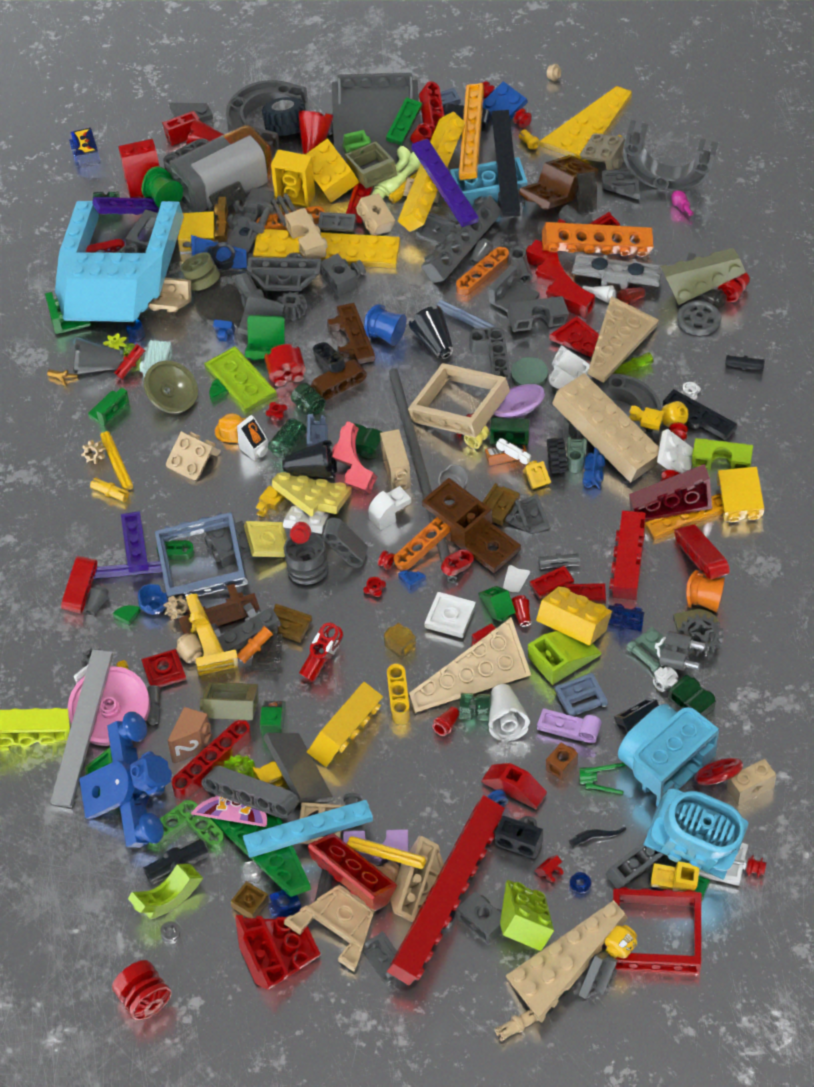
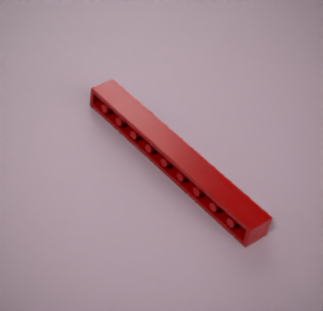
[387,795,505,985]

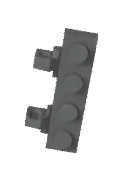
[211,603,282,652]

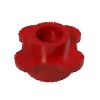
[265,402,287,421]
[363,577,386,597]

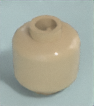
[176,633,204,663]

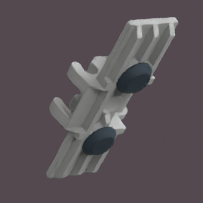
[572,254,662,294]

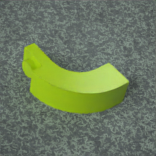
[128,864,203,919]

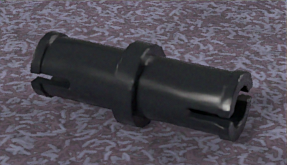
[725,355,765,371]

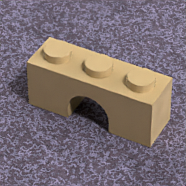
[285,208,328,259]

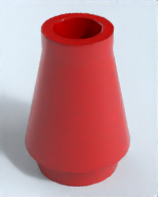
[511,595,532,627]
[432,706,460,736]

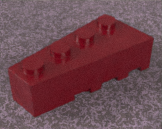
[629,464,712,522]

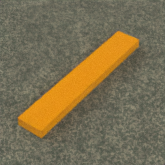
[645,493,724,541]

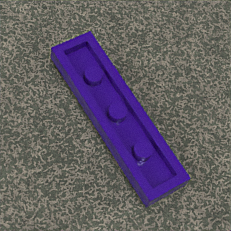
[92,197,159,215]
[121,511,149,573]

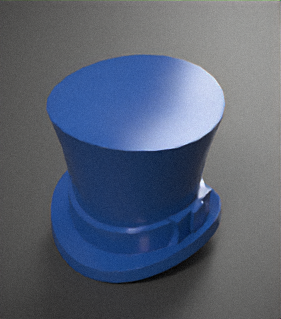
[364,304,407,346]

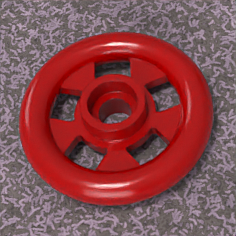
[694,758,743,785]

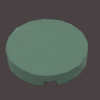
[511,357,548,386]

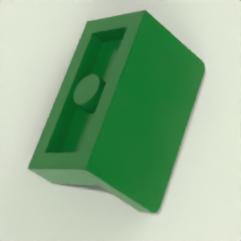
[88,387,129,426]

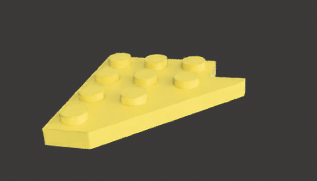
[272,472,352,517]

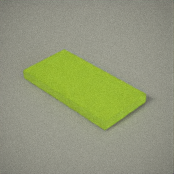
[204,346,277,413]

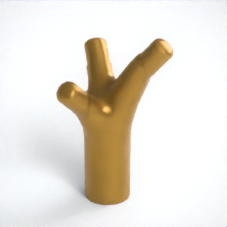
[47,369,78,386]

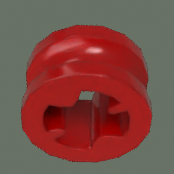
[378,550,395,570]

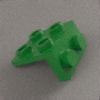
[245,315,285,360]

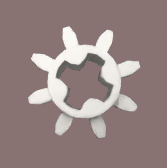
[653,667,678,692]

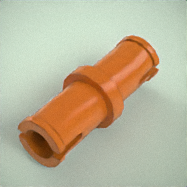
[237,626,273,664]

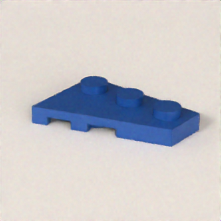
[191,235,247,270]

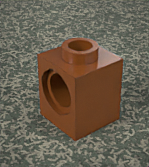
[546,742,578,781]

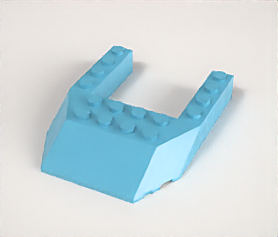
[55,201,184,322]

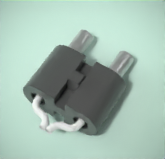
[655,631,706,671]

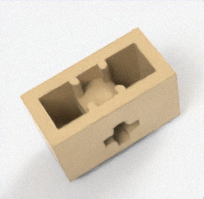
[356,193,395,235]
[727,759,776,805]

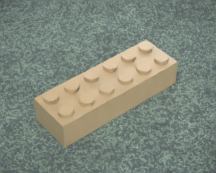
[552,373,659,483]

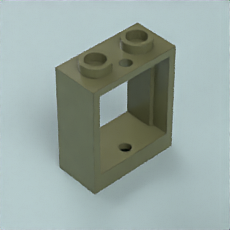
[345,141,397,188]
[200,682,259,720]

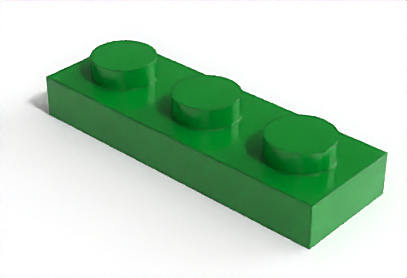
[386,97,422,146]

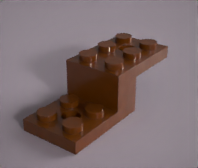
[519,155,599,210]
[422,478,521,573]

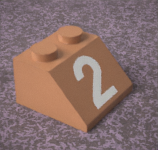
[167,707,213,763]

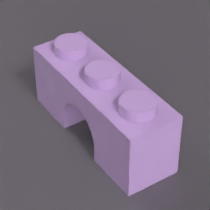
[343,829,409,865]

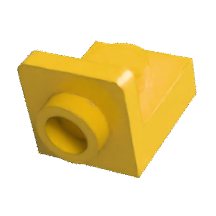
[522,460,551,490]

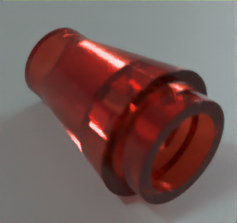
[617,287,645,305]

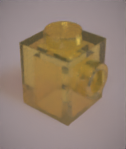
[384,622,416,660]

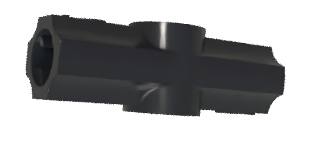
[143,839,209,885]

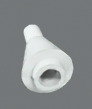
[582,286,616,304]

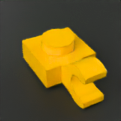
[629,406,664,431]
[256,485,286,517]

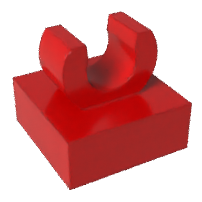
[534,855,564,882]

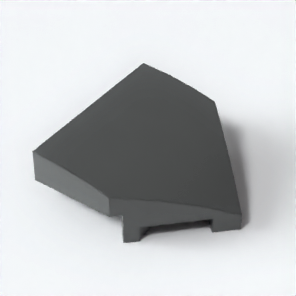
[505,494,551,534]
[578,952,618,999]

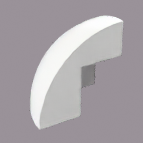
[549,345,592,389]

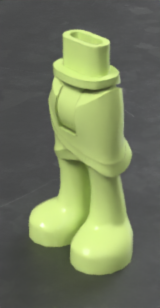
[371,146,421,199]

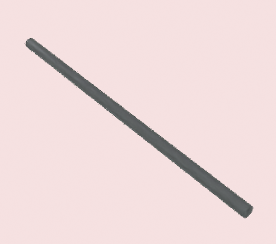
[389,368,457,582]

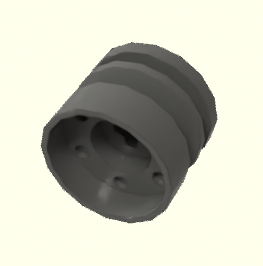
[283,532,329,585]

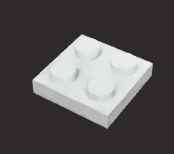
[424,592,476,638]

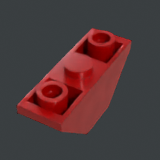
[481,763,547,810]

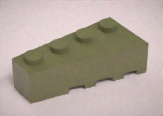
[660,248,746,305]

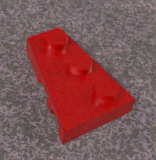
[549,316,599,358]

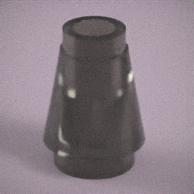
[698,289,727,308]

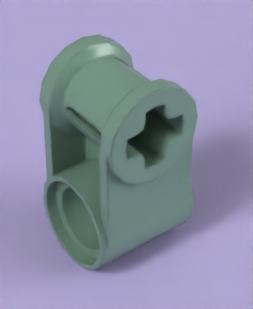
[567,436,587,473]

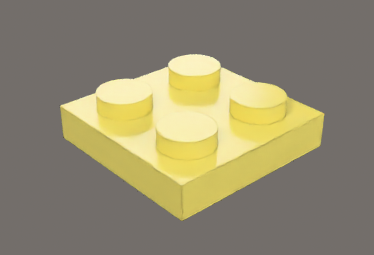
[244,521,287,557]

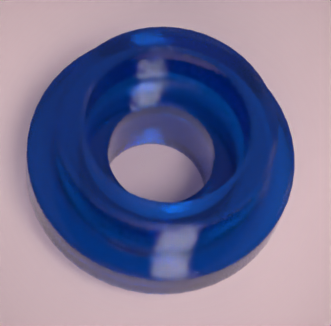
[570,872,591,894]

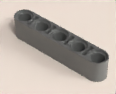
[202,766,299,819]

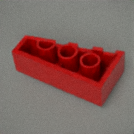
[609,510,646,601]

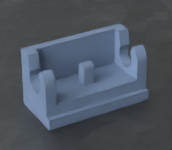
[307,414,328,447]

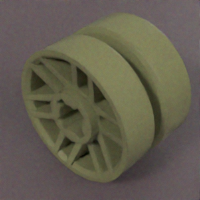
[180,252,220,291]

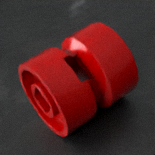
[717,272,750,302]

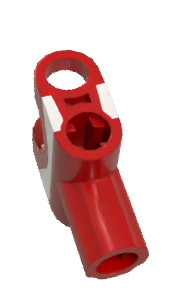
[299,622,344,682]

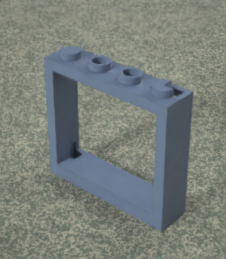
[155,512,248,600]

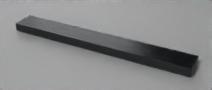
[491,110,520,217]

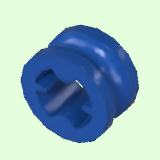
[488,789,508,807]

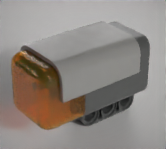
[163,125,273,213]

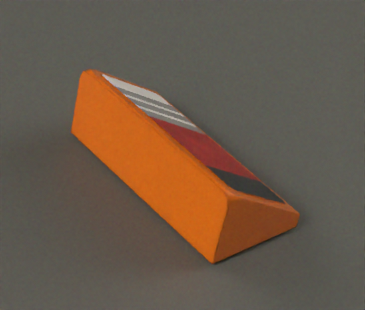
[485,444,527,466]

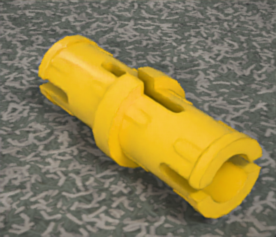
[90,477,130,503]

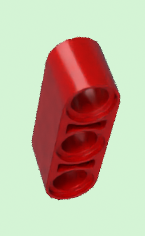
[61,555,98,614]

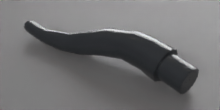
[569,827,626,848]

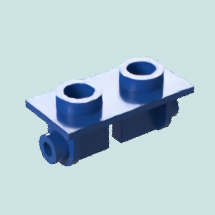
[583,448,605,490]

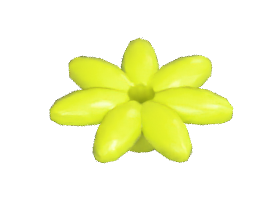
[103,333,127,350]

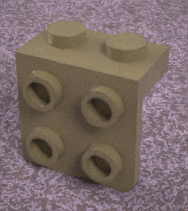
[580,133,625,170]

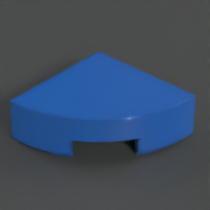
[398,570,426,590]

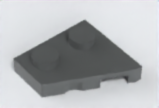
[169,103,213,122]

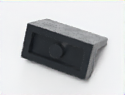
[614,697,659,733]

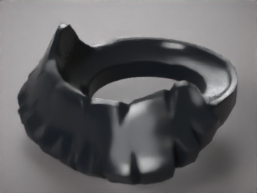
[207,242,235,270]

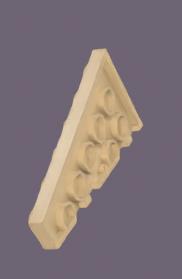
[506,900,628,1023]

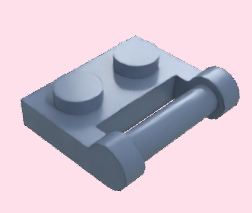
[555,673,608,717]

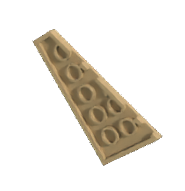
[588,296,659,383]
[408,618,531,714]

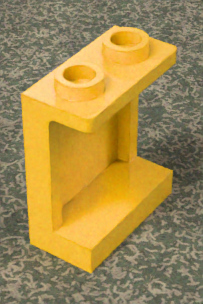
[716,467,764,522]

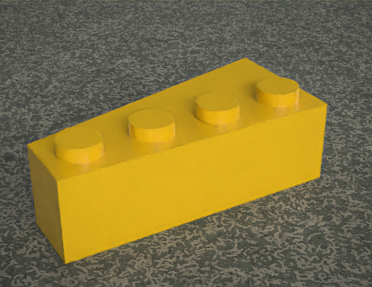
[307,682,383,767]

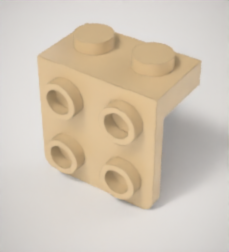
[148,277,191,312]
[166,432,221,481]

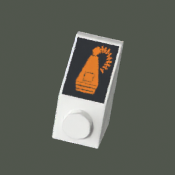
[237,415,268,461]

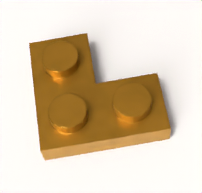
[215,197,229,243]

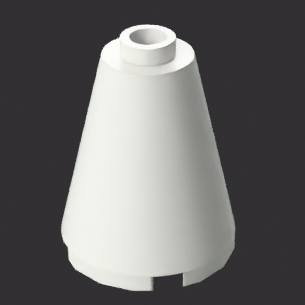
[488,684,530,741]

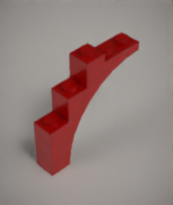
[526,219,595,319]

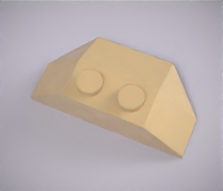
[390,836,444,923]

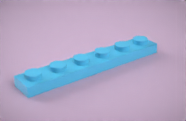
[243,800,373,858]

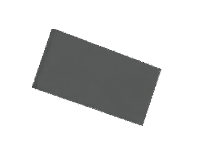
[263,733,333,803]

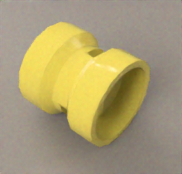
[464,426,490,449]

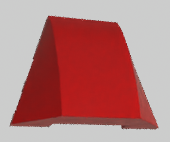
[235,915,321,990]

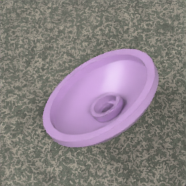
[493,384,545,418]

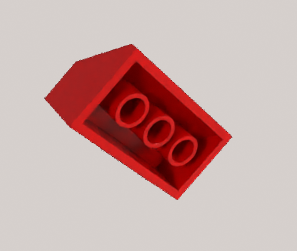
[308,833,397,911]

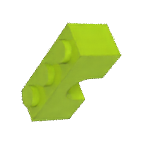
[691,438,753,470]

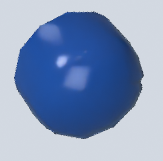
[138,584,168,615]

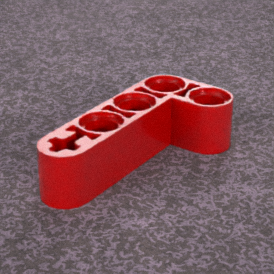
[410,81,444,143]

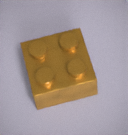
[230,881,269,918]

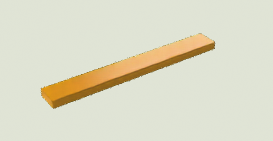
[459,83,484,180]

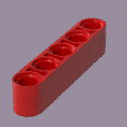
[674,524,730,580]
[171,720,252,800]

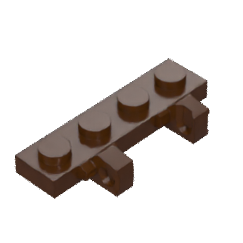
[327,303,375,364]
[178,583,260,635]

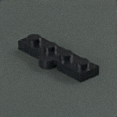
[663,389,737,440]

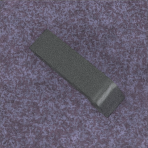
[469,327,511,389]

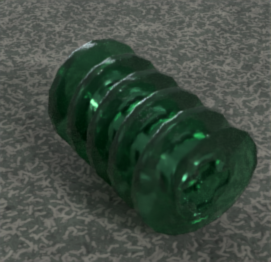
[268,418,307,459]

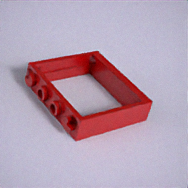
[612,887,702,974]

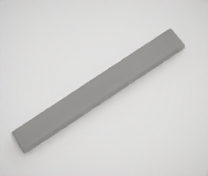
[50,649,113,808]

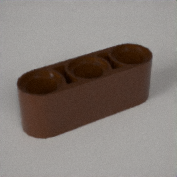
[311,359,367,400]

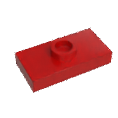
[530,565,574,600]
[565,583,606,604]

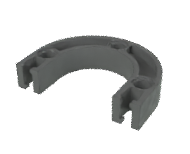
[226,80,308,157]
[623,120,718,192]
[563,374,661,445]

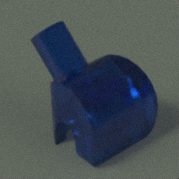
[126,319,146,347]

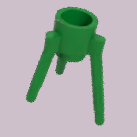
[580,762,627,795]

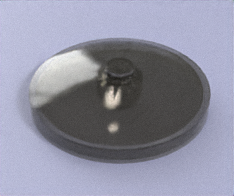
[194,268,267,327]

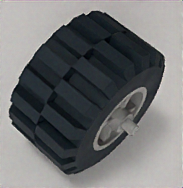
[262,97,306,136]

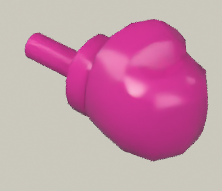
[671,190,694,216]

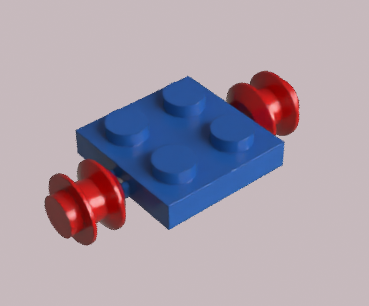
[482,81,532,128]

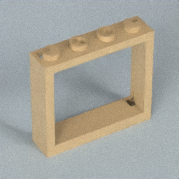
[408,363,510,438]

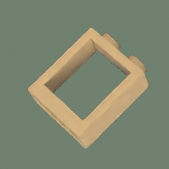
[380,429,411,490]

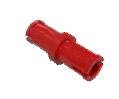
[114,343,146,380]

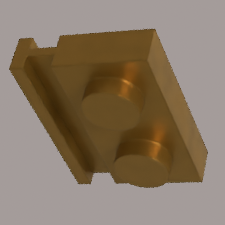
[483,483,520,526]
[270,604,312,643]

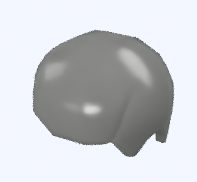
[438,464,469,489]

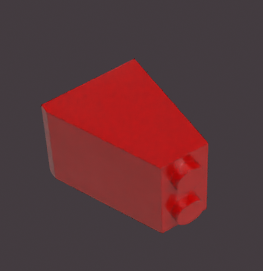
[118,139,160,198]

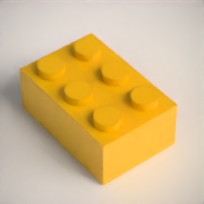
[305,138,359,203]
[271,150,315,208]
[536,587,612,646]

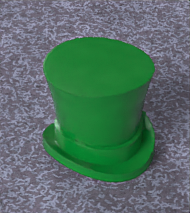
[142,166,183,209]

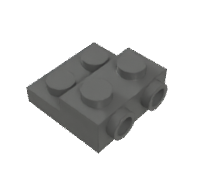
[204,521,252,568]

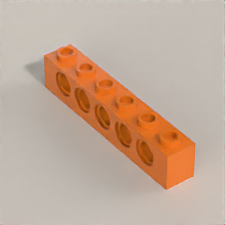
[542,222,654,257]

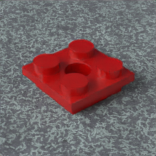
[141,649,187,688]

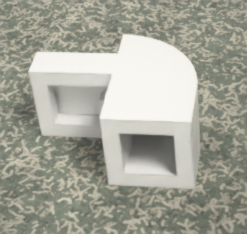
[368,486,411,531]

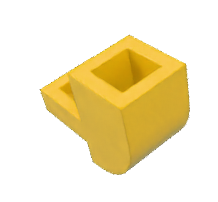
[650,861,700,892]

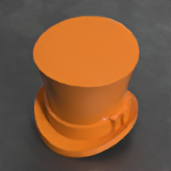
[686,570,725,613]

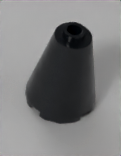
[409,306,454,359]
[282,440,337,478]

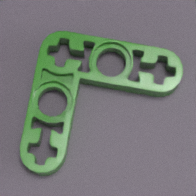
[149,800,225,850]

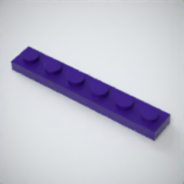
[411,139,479,227]

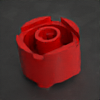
[264,344,306,387]

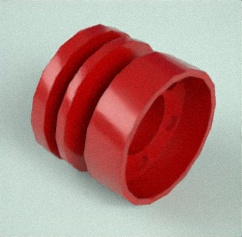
[112,960,172,1020]

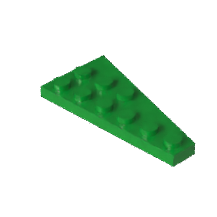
[210,813,311,897]

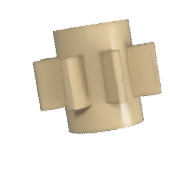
[81,439,106,464]
[163,595,188,620]

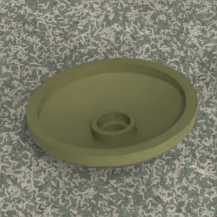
[144,360,198,413]

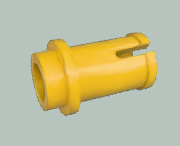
[519,129,540,150]

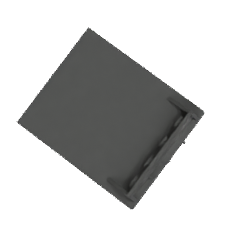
[332,73,420,170]

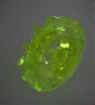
[223,754,256,778]

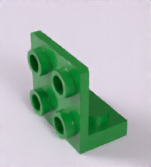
[45,292,91,334]

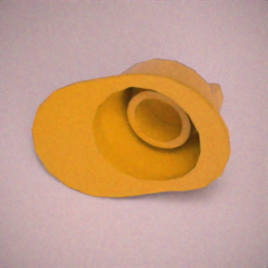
[215,413,246,443]

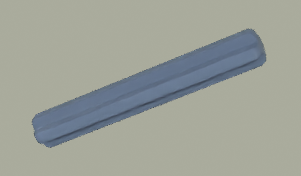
[437,300,497,329]

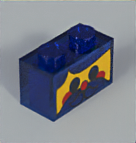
[69,127,100,168]

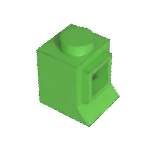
[342,130,371,154]

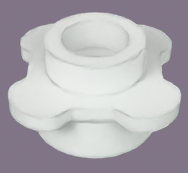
[680,382,701,400]

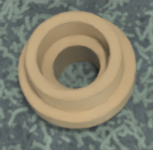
[547,64,561,81]

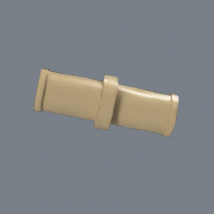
[495,1010,539,1041]

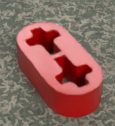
[441,549,474,576]

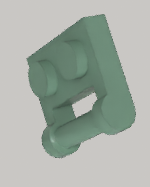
[626,627,666,673]

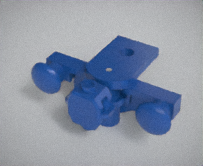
[79,712,172,848]

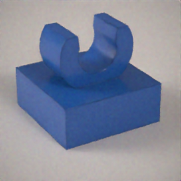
[213,320,235,342]

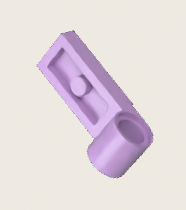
[537,708,602,743]

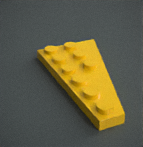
[539,86,632,163]

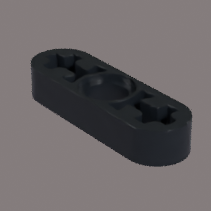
[313,342,346,372]

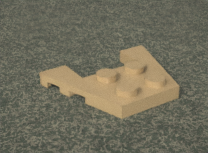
[284,884,375,972]

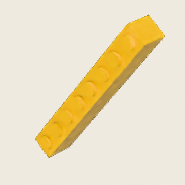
[397,111,466,232]

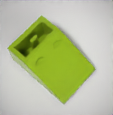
[528,631,602,685]
[500,880,554,951]

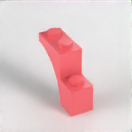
[332,421,377,494]

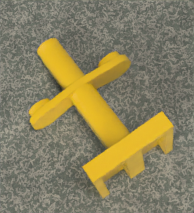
[186,594,238,676]

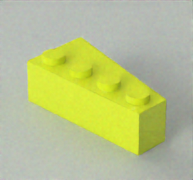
[0,708,70,751]

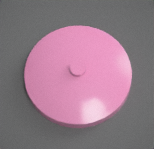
[68,666,150,746]

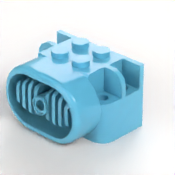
[618,704,719,806]
[643,789,749,880]

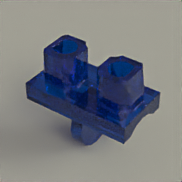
[608,603,645,633]

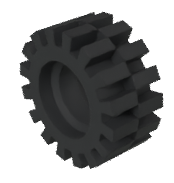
[547,437,567,473]

